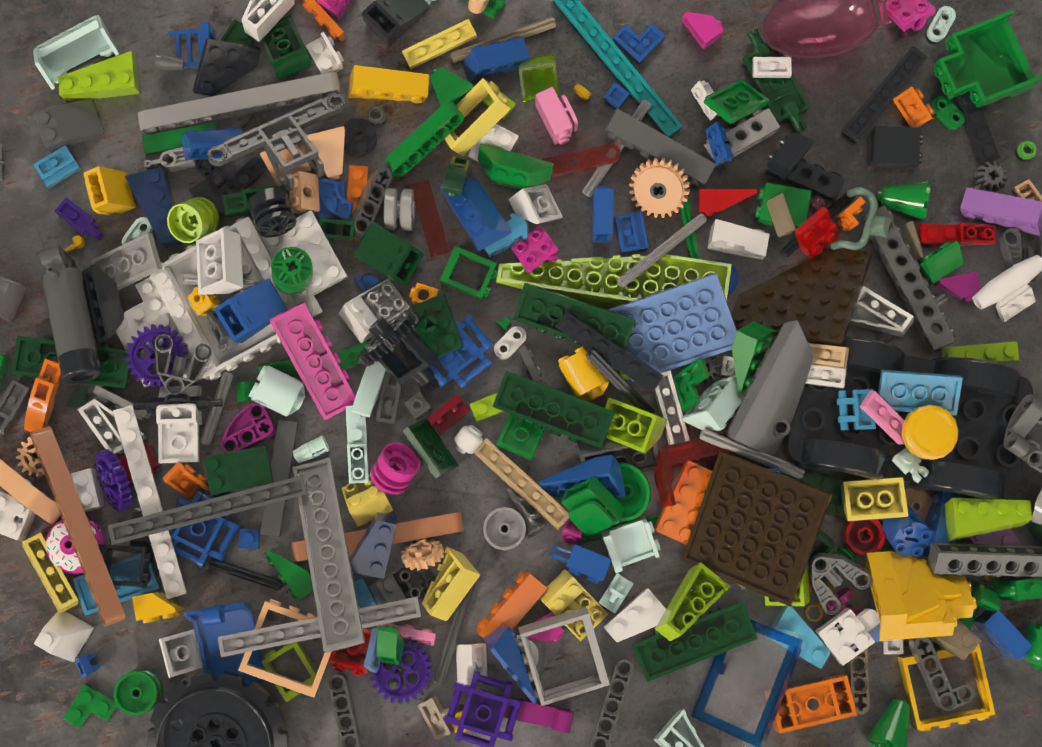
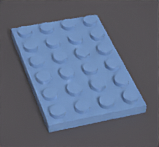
[608,273,737,382]

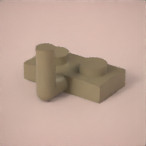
[417,696,463,741]

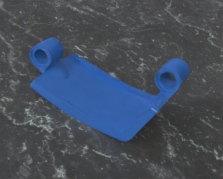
[185,602,266,685]

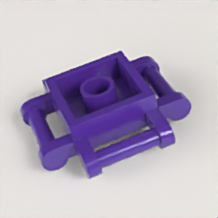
[444,671,523,747]

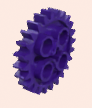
[125,324,189,387]
[94,449,132,512]
[369,640,434,705]

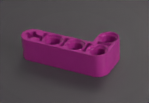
[499,694,574,733]

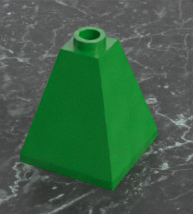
[429,67,480,108]

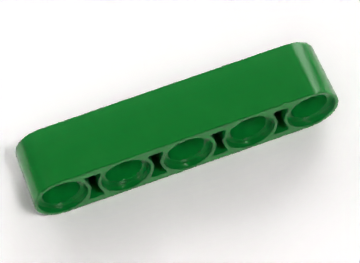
[386,101,464,177]

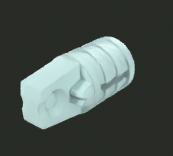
[293,435,330,463]

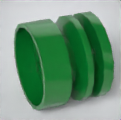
[271,247,313,295]

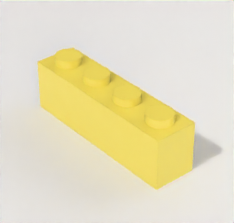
[22,533,78,614]

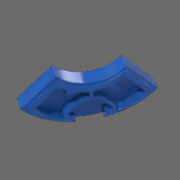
[319,178,354,221]

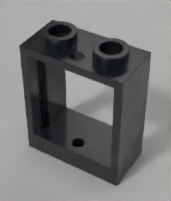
[99,544,153,588]

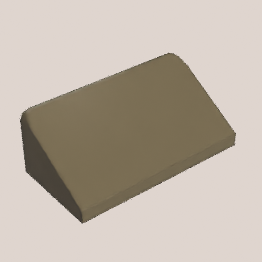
[767,193,795,237]
[899,221,924,261]

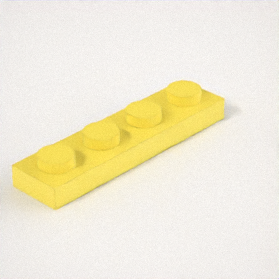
[402,19,477,70]

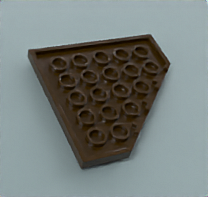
[731,248,872,347]

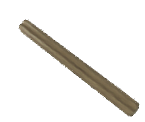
[450,17,556,63]

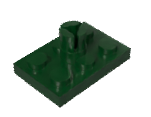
[409,293,464,359]
[403,418,459,479]

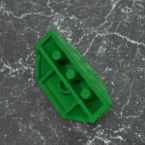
[478,143,554,191]

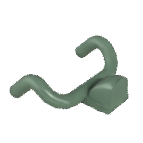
[831,187,892,250]

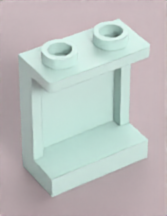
[601,517,661,573]

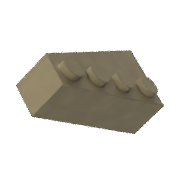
[927,619,982,660]

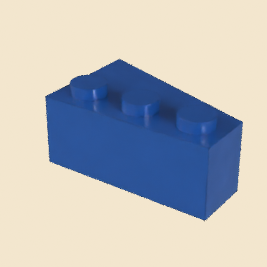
[462,38,530,84]
[922,491,964,557]

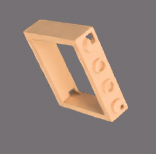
[238,599,332,698]

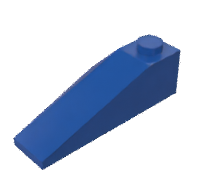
[539,455,626,498]
[484,624,537,704]

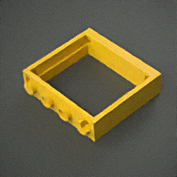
[897,645,995,732]

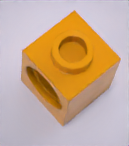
[409,283,440,305]

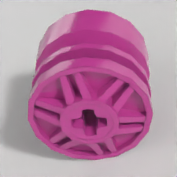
[370,442,421,495]

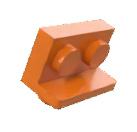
[893,87,935,128]
[835,196,865,232]

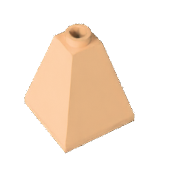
[307,126,345,180]

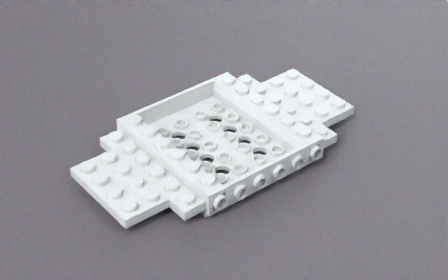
[116,210,348,387]

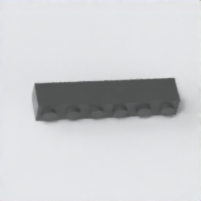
[603,108,716,186]

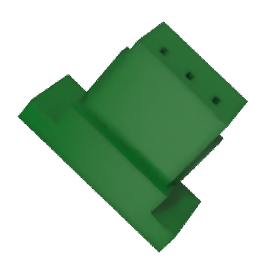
[496,316,511,332]

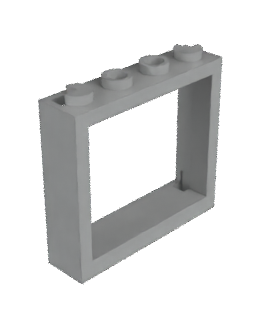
[516,607,610,706]

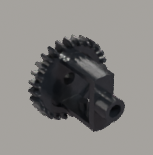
[357,308,437,386]

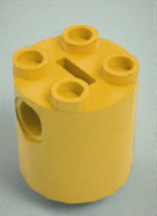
[558,346,610,401]

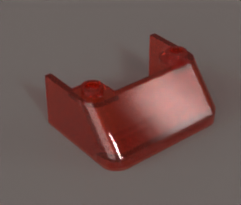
[654,433,736,507]

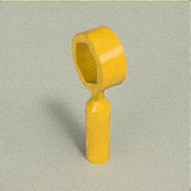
[804,583,835,622]

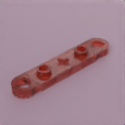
[540,144,621,178]

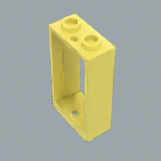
[445,78,510,157]

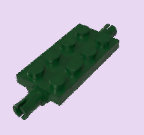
[742,29,810,134]

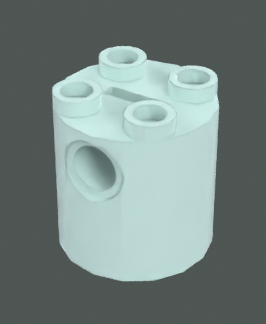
[249,365,305,417]

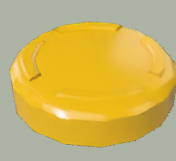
[902,405,959,460]

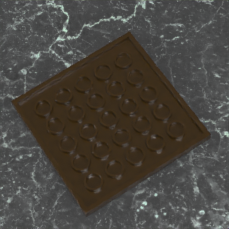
[682,451,833,607]

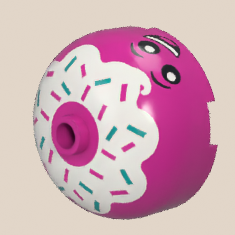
[46,517,107,574]

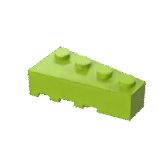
[58,51,140,102]
[944,498,1032,542]
[655,562,731,641]

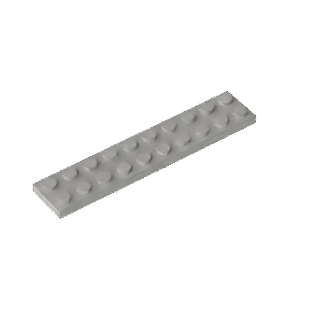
[293,458,365,653]

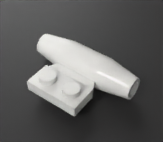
[972,255,1042,322]

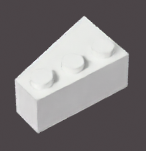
[707,219,770,260]

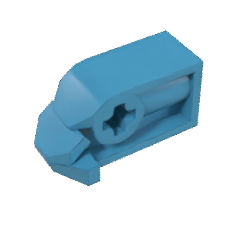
[483,213,529,259]

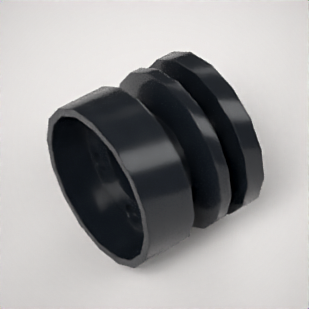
[248,187,297,238]

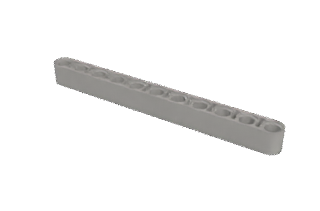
[137,72,341,134]

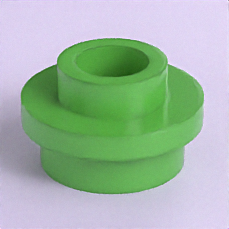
[1017,141,1037,160]

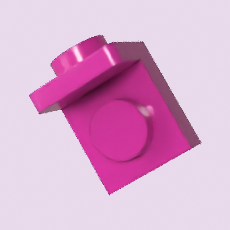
[562,512,583,545]

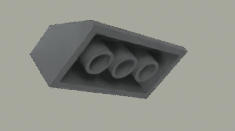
[577,438,660,472]

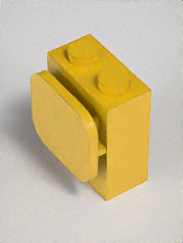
[83,166,136,215]

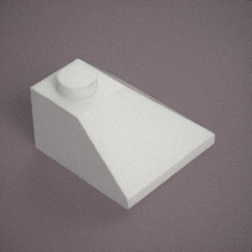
[508,184,563,224]
[34,611,95,662]

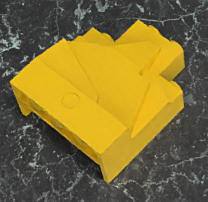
[864,551,977,641]

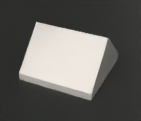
[159,629,203,678]

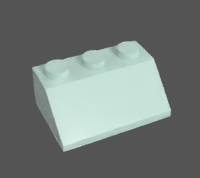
[681,375,747,432]

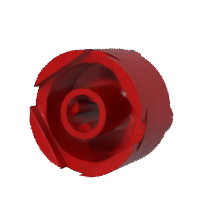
[841,519,885,555]

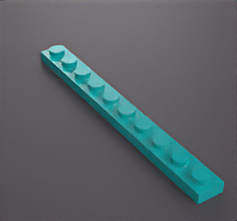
[553,0,682,138]

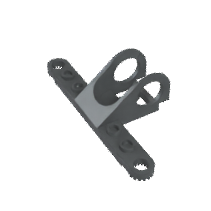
[208,93,346,191]

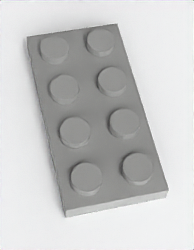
[90,233,162,290]

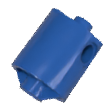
[878,504,932,557]

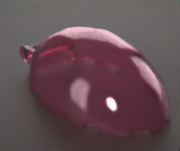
[762,0,891,59]

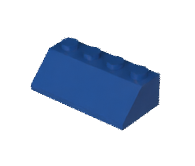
[440,178,512,251]

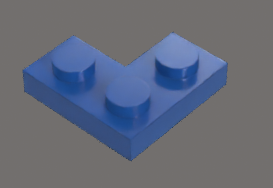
[612,24,665,64]

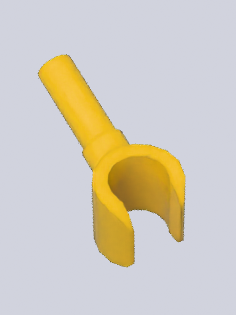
[64,235,85,253]

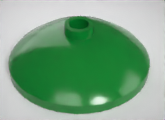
[616,463,651,521]

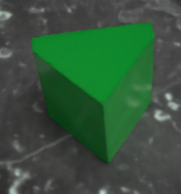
[236,381,255,403]

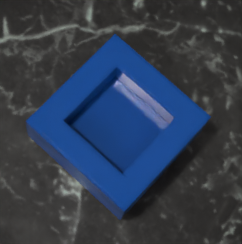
[603,83,630,109]
[238,529,260,549]

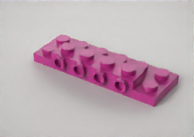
[269,301,355,421]

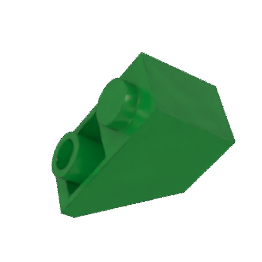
[377,625,405,665]

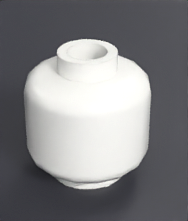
[454,425,483,454]

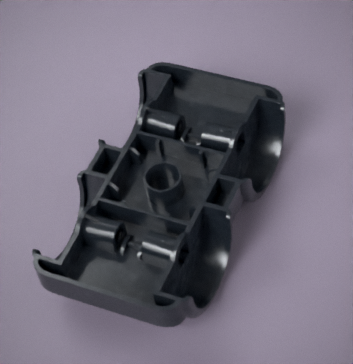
[784,336,1033,500]

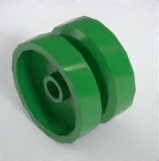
[113,669,164,716]

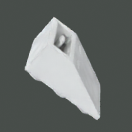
[338,279,410,343]

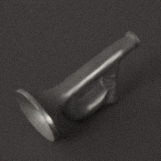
[506,487,546,539]

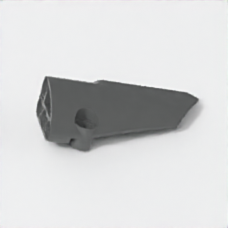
[724,320,814,456]

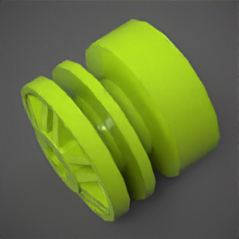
[167,197,219,243]

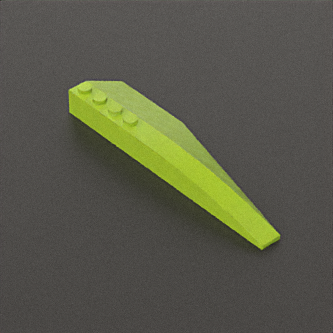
[496,253,732,308]

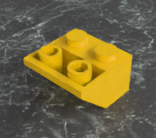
[132,592,185,624]

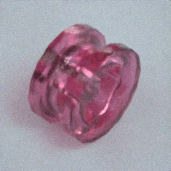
[809,195,826,213]

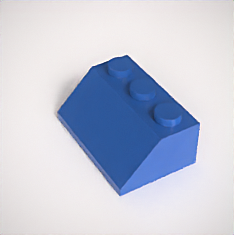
[181,127,243,161]

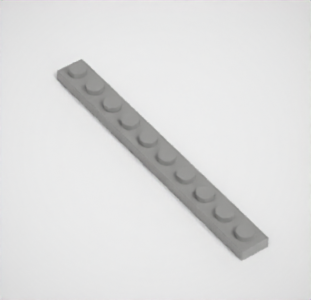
[218,597,421,657]

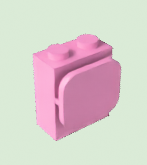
[535,87,578,145]

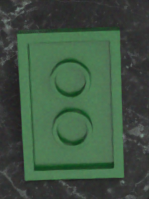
[703,79,769,124]

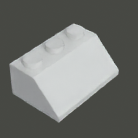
[196,228,243,295]

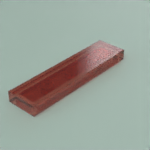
[411,180,449,257]

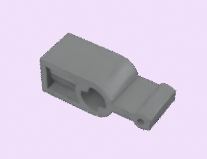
[143,147,196,172]

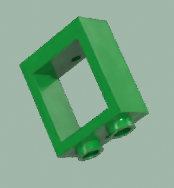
[440,246,498,301]

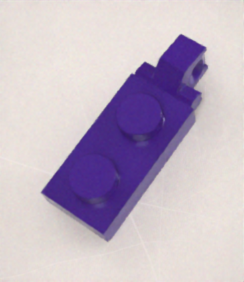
[54,197,104,241]

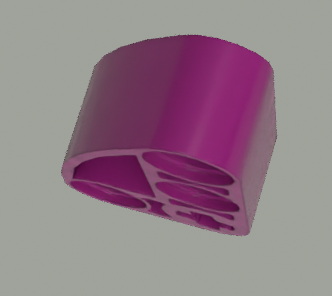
[221,402,276,453]

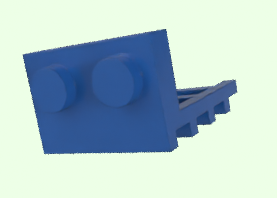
[168,22,216,68]

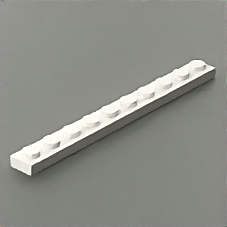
[113,405,187,599]

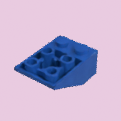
[214,279,288,343]

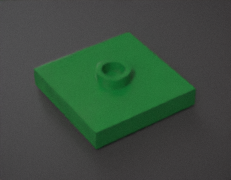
[496,414,546,461]

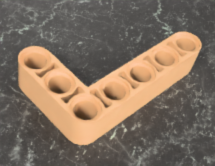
[0,459,61,525]

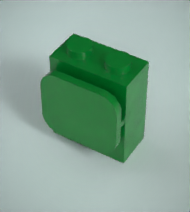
[755,183,811,230]
[561,476,624,535]

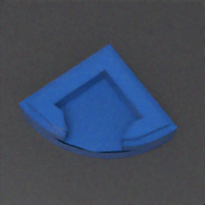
[354,275,381,292]

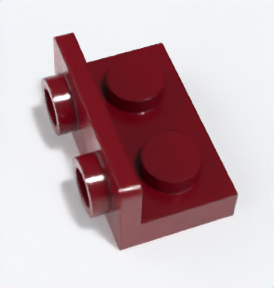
[427,394,470,434]

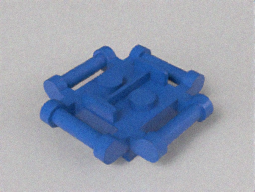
[417,315,495,389]
[169,489,241,569]

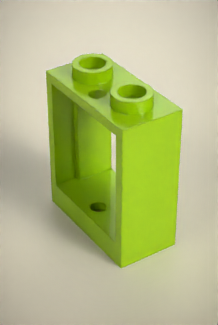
[262,641,322,702]

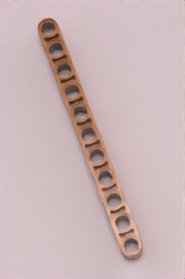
[30,426,126,627]

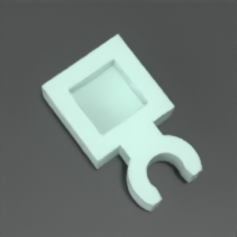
[892,447,929,483]

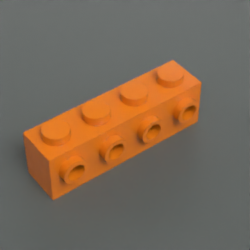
[476,570,547,638]

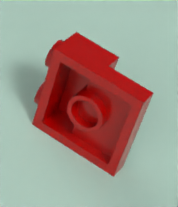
[794,207,839,259]
[329,629,372,676]

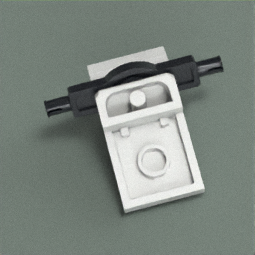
[133,386,223,464]

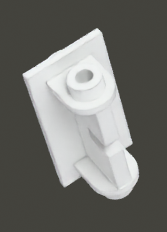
[691,80,719,121]

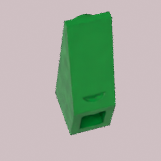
[266,550,314,601]

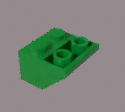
[918,241,964,286]

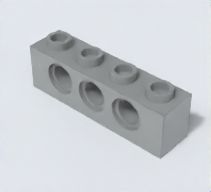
[702,108,780,168]

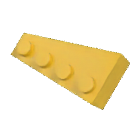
[348,65,429,103]

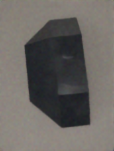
[82,264,124,344]

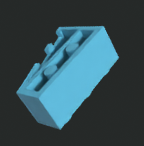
[766,606,831,669]

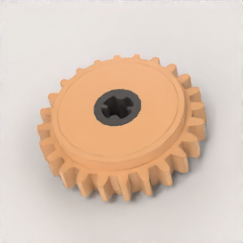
[629,158,690,218]

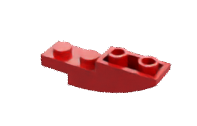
[918,223,996,246]

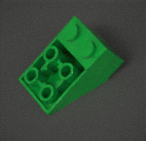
[732,321,775,392]

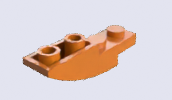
[24,358,62,432]

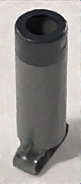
[39,246,102,384]

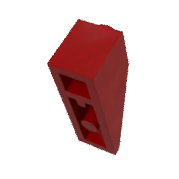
[699,189,757,216]

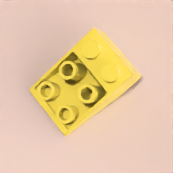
[539,569,608,641]

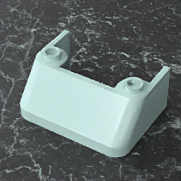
[33,15,119,90]

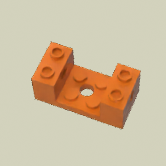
[765,673,857,734]

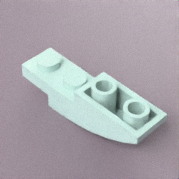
[346,406,369,484]

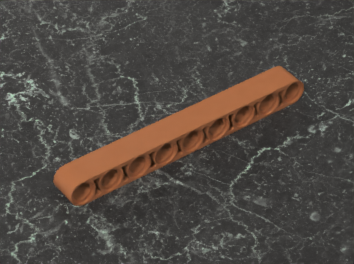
[291,512,464,562]

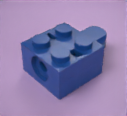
[549,545,612,583]

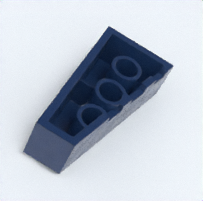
[125,167,184,248]

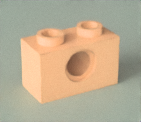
[289,171,320,215]

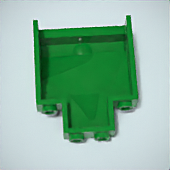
[933,10,1042,108]

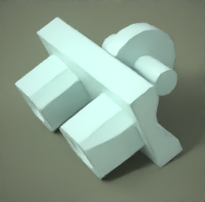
[598,573,633,613]

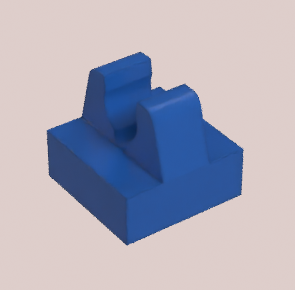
[75,654,100,679]

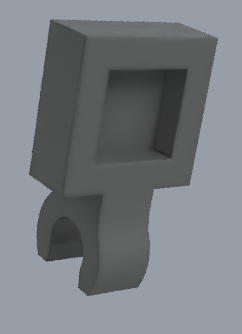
[207,311,230,346]

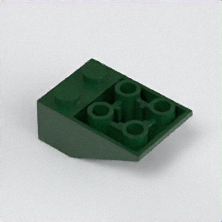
[353,222,424,287]

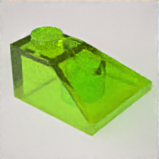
[518,53,559,102]

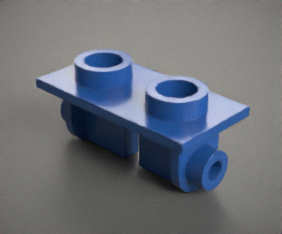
[705,122,733,165]

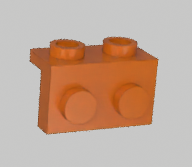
[162,461,210,500]

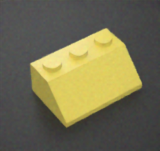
[840,477,908,521]

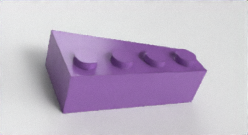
[960,188,1042,236]

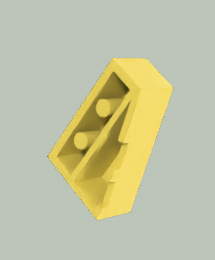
[422,546,480,621]

